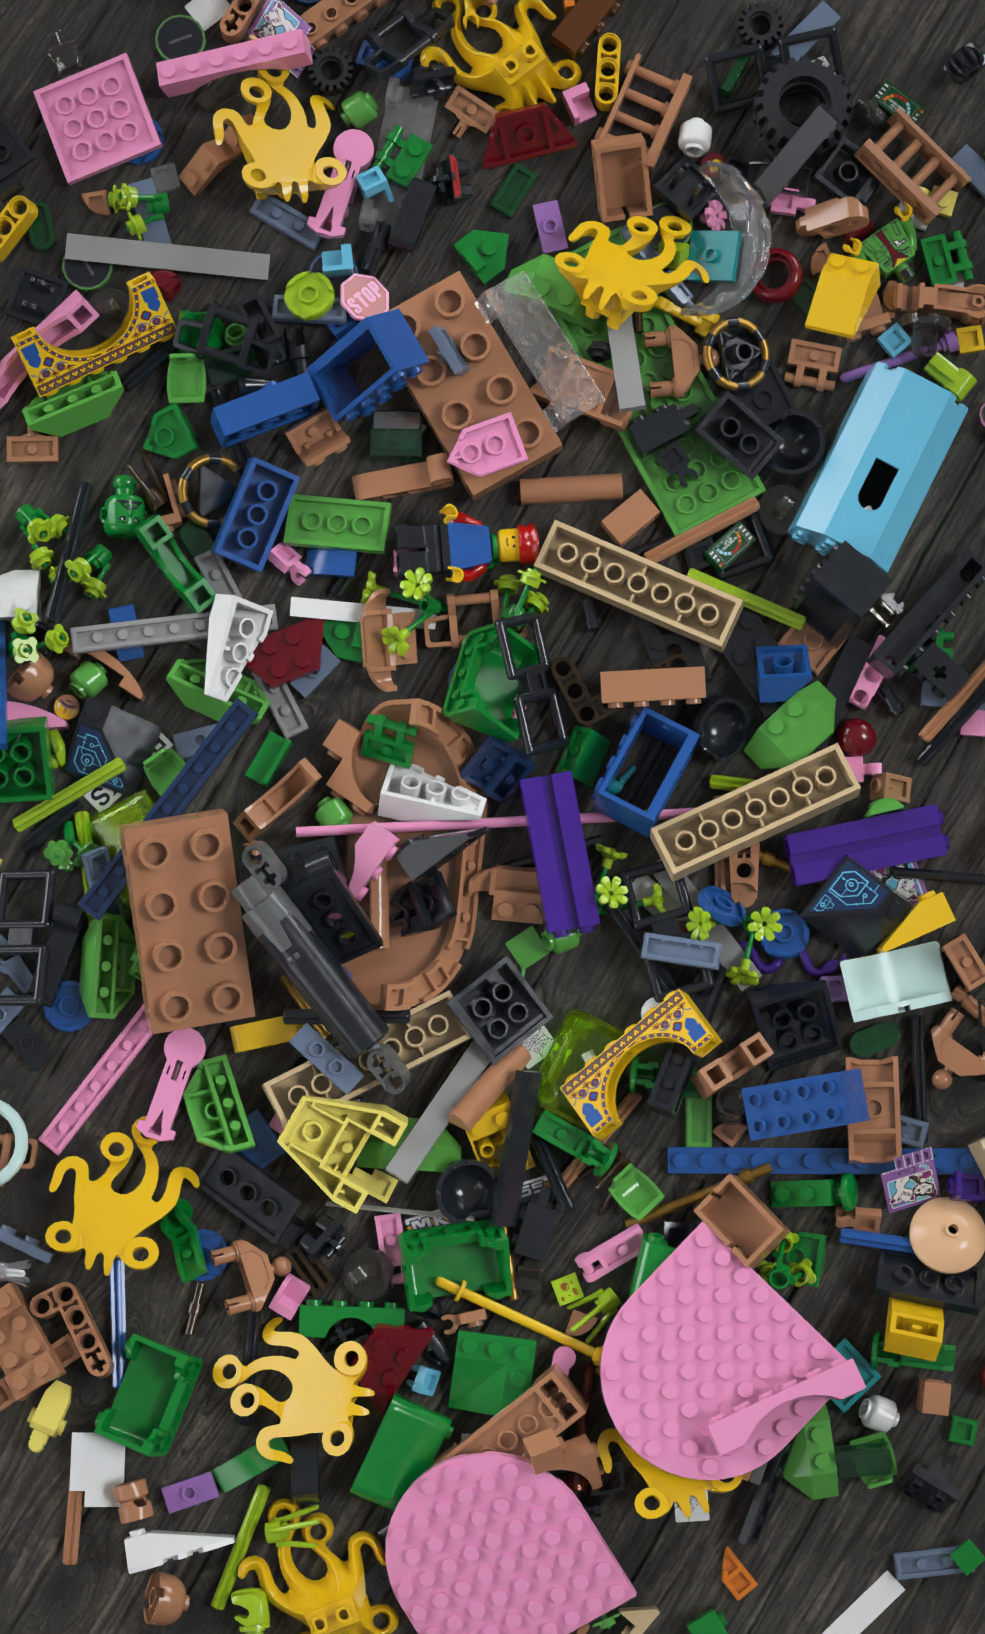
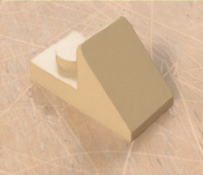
[618,1606,660,1634]

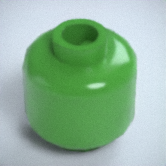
[340,91,379,129]
[69,661,108,699]
[315,797,353,836]
[542,927,582,954]

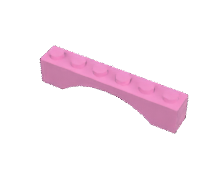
[156,29,313,98]
[0,290,100,409]
[329,821,400,920]
[705,1357,866,1456]

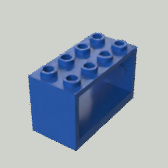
[305,309,430,422]
[592,707,700,837]
[741,1068,870,1141]

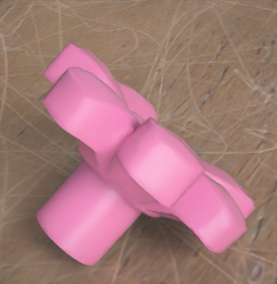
[700,200,727,231]

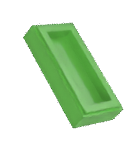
[685,1096,712,1147]

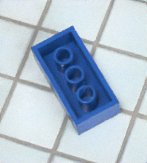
[210,372,320,449]
[210,457,301,572]

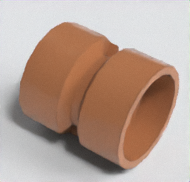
[112,1478,154,1524]

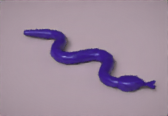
[738,941,849,977]

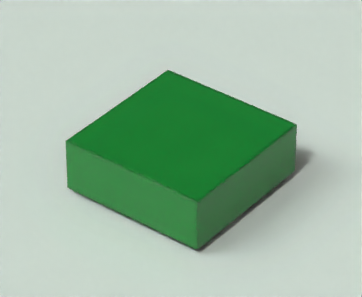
[947,1415,979,1447]
[948,1538,985,1576]

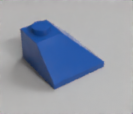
[755,644,812,703]

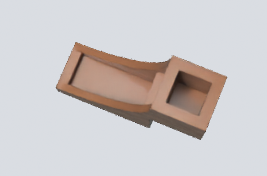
[179,113,254,196]
[322,719,379,815]
[233,758,322,842]
[522,1427,604,1490]

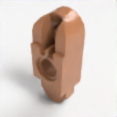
[795,197,870,239]
[729,843,760,908]

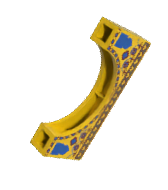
[11,272,176,397]
[560,989,723,1140]

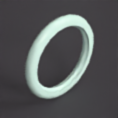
[0,1100,28,1186]

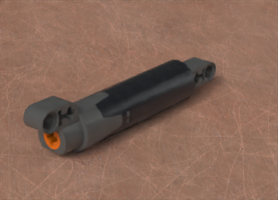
[231,841,411,1094]

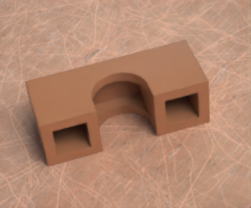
[690,1032,774,1100]

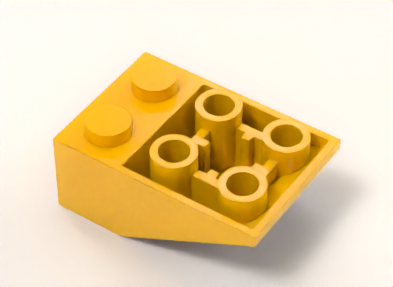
[465,1090,535,1176]
[883,1297,944,1362]

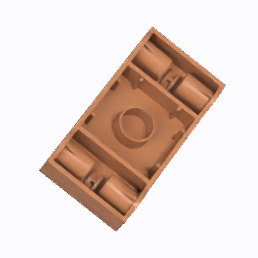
[389,271,562,501]
[119,808,255,1034]

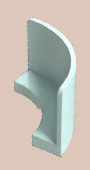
[840,941,953,1023]

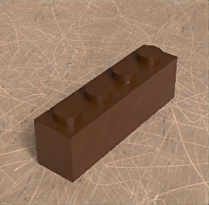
[551,0,622,60]

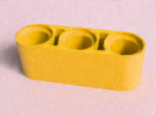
[594,33,621,112]
[0,196,38,263]
[230,1016,304,1053]

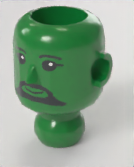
[100,475,147,539]

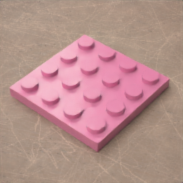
[33,53,163,185]

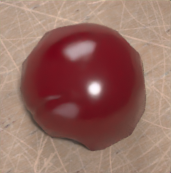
[835,718,877,757]

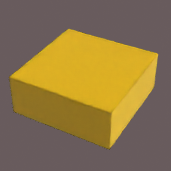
[955,325,985,355]

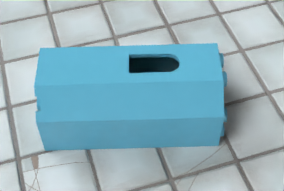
[787,362,968,574]

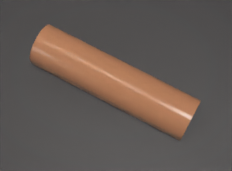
[520,473,623,506]
[367,859,390,950]
[447,1044,532,1132]

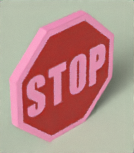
[340,273,389,321]

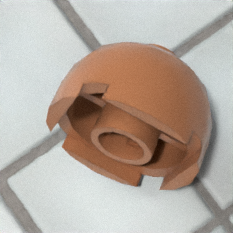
[7,650,54,702]
[143,1571,190,1625]

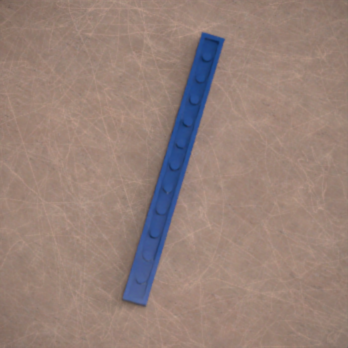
[667,1147,980,1175]

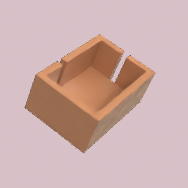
[591,133,653,223]
[693,1173,791,1269]

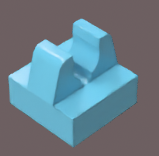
[876,322,913,359]
[406,1365,441,1396]

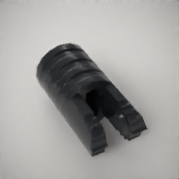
[415,1319,454,1367]

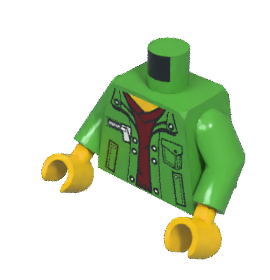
[843,202,917,284]

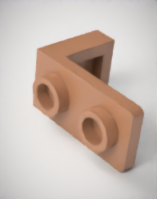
[161,473,186,533]

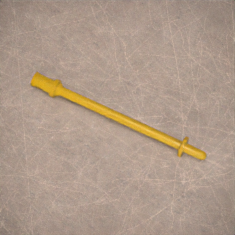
[435,1277,603,1367]

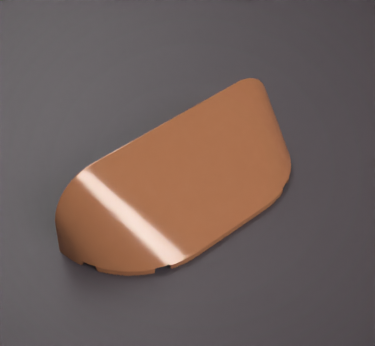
[341,698,488,1011]

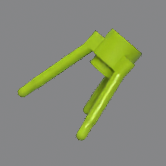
[567,1287,622,1344]
[265,1504,319,1549]

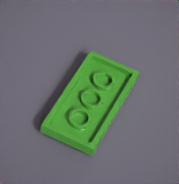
[283,494,392,555]

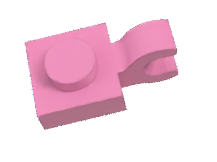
[770,188,816,217]
[267,541,312,586]
[845,756,882,783]

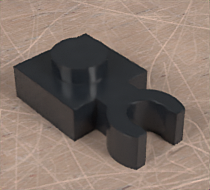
[655,441,698,489]

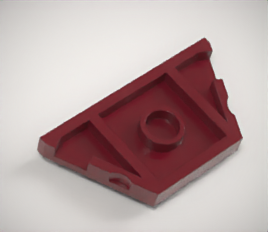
[482,102,578,170]
[246,618,325,689]
[350,1323,435,1413]

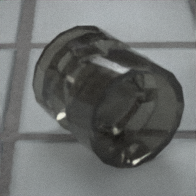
[715,1084,746,1126]

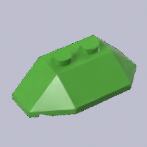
[501,254,602,332]
[22,371,124,437]
[166,659,270,724]
[743,681,836,770]
[79,914,136,1019]
[183,1054,255,1154]
[356,1118,462,1172]
[783,1403,839,1500]

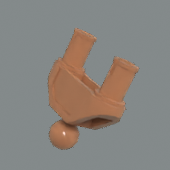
[643,326,721,399]
[931,1007,985,1090]
[209,1239,292,1316]

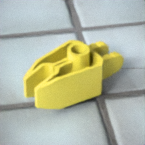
[27,1380,72,1453]

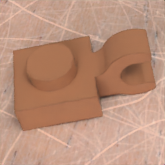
[835,1206,882,1233]
[441,1308,487,1334]

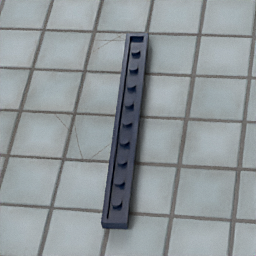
[77,698,259,921]

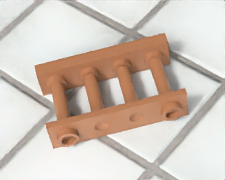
[594,53,693,174]
[854,108,971,226]

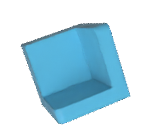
[355,165,394,203]
[322,244,354,277]

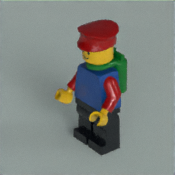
[394,504,539,583]

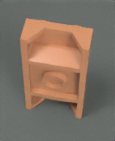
[530,346,644,432]
[845,1056,902,1164]
[0,1282,66,1401]

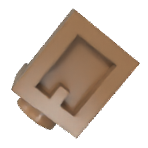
[869,772,912,804]

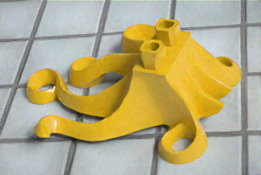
[420,0,582,112]
[213,69,347,203]
[555,216,709,330]
[45,1116,200,1276]
[213,1317,375,1464]
[597,1428,743,1519]
[238,1498,399,1634]

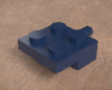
[460,735,535,804]

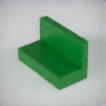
[555,725,611,787]
[245,731,293,788]

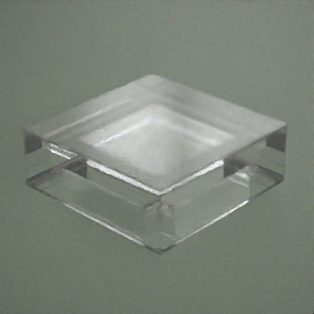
[150,162,181,194]

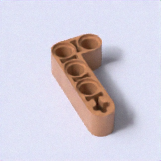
[220,0,267,44]
[351,453,454,501]
[30,1282,114,1378]

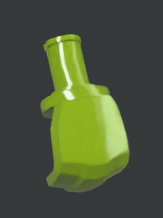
[231,1587,271,1634]

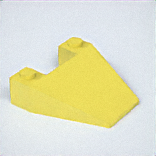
[277,1096,408,1214]

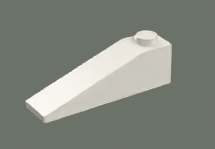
[0,570,41,621]
[204,594,273,702]
[378,764,487,821]
[124,1528,236,1574]

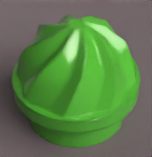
[225,323,247,350]

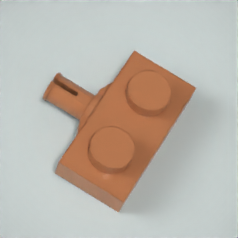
[444,85,501,138]
[7,427,59,464]

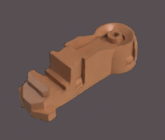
[881,281,985,326]

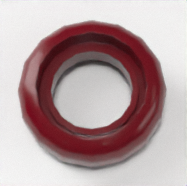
[747,248,803,304]

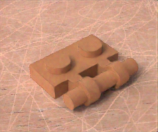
[784,338,842,392]

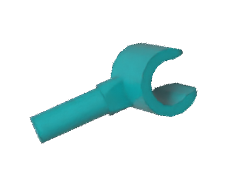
[609,765,637,795]

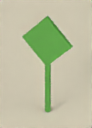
[505,926,550,977]

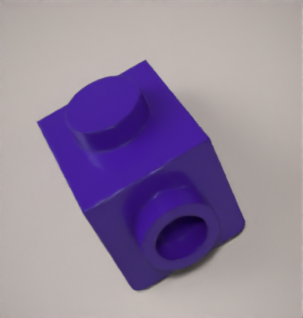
[947,1170,985,1202]

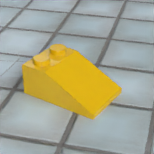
[805,253,881,339]
[876,890,956,954]

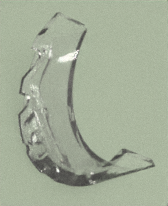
[680,161,771,316]

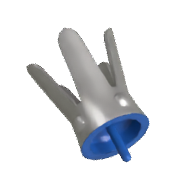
[0,1260,31,1287]

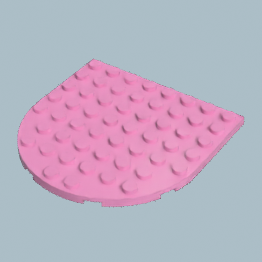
[600,1221,847,1480]
[385,1451,637,1634]

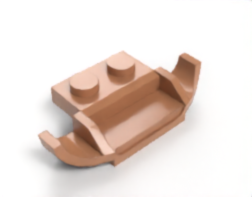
[360,588,417,692]
[468,864,544,924]

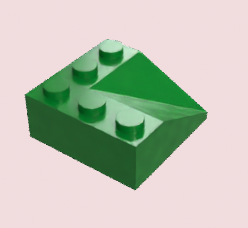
[0,716,55,803]
[448,1329,537,1416]

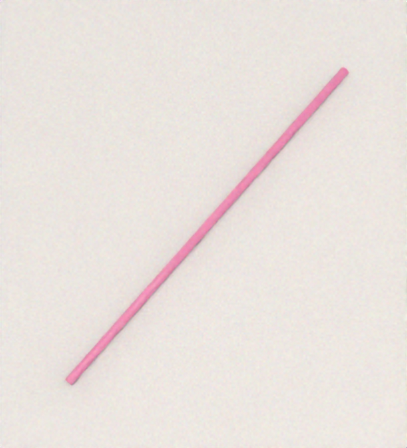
[296,808,694,837]

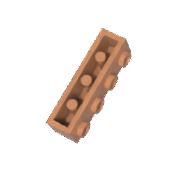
[300,0,389,52]
[600,666,706,708]

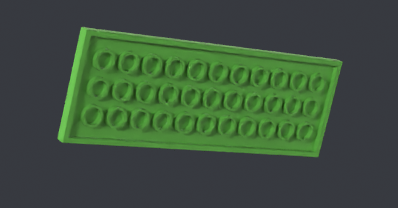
[553,226,766,537]

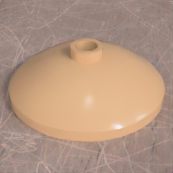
[909,1197,985,1274]

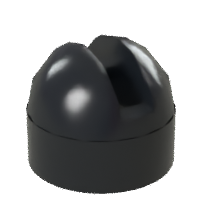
[420,1299,442,1320]

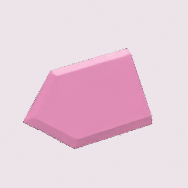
[447,412,529,478]

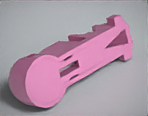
[307,129,374,239]
[136,1028,206,1142]

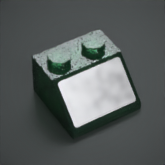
[370,410,423,462]

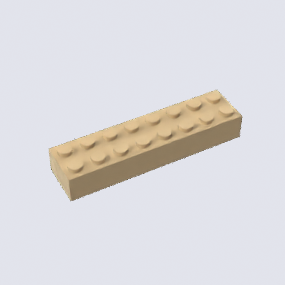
[533,520,744,653]
[650,743,861,882]
[262,990,471,1129]

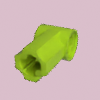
[923,352,977,402]

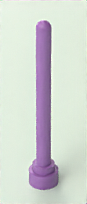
[840,331,959,383]

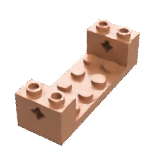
[430,1363,589,1468]

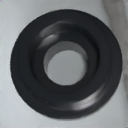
[587,340,611,363]

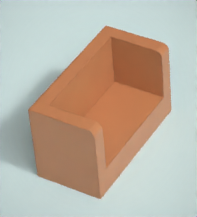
[601,489,660,548]
[940,933,985,992]
[916,1378,951,1416]

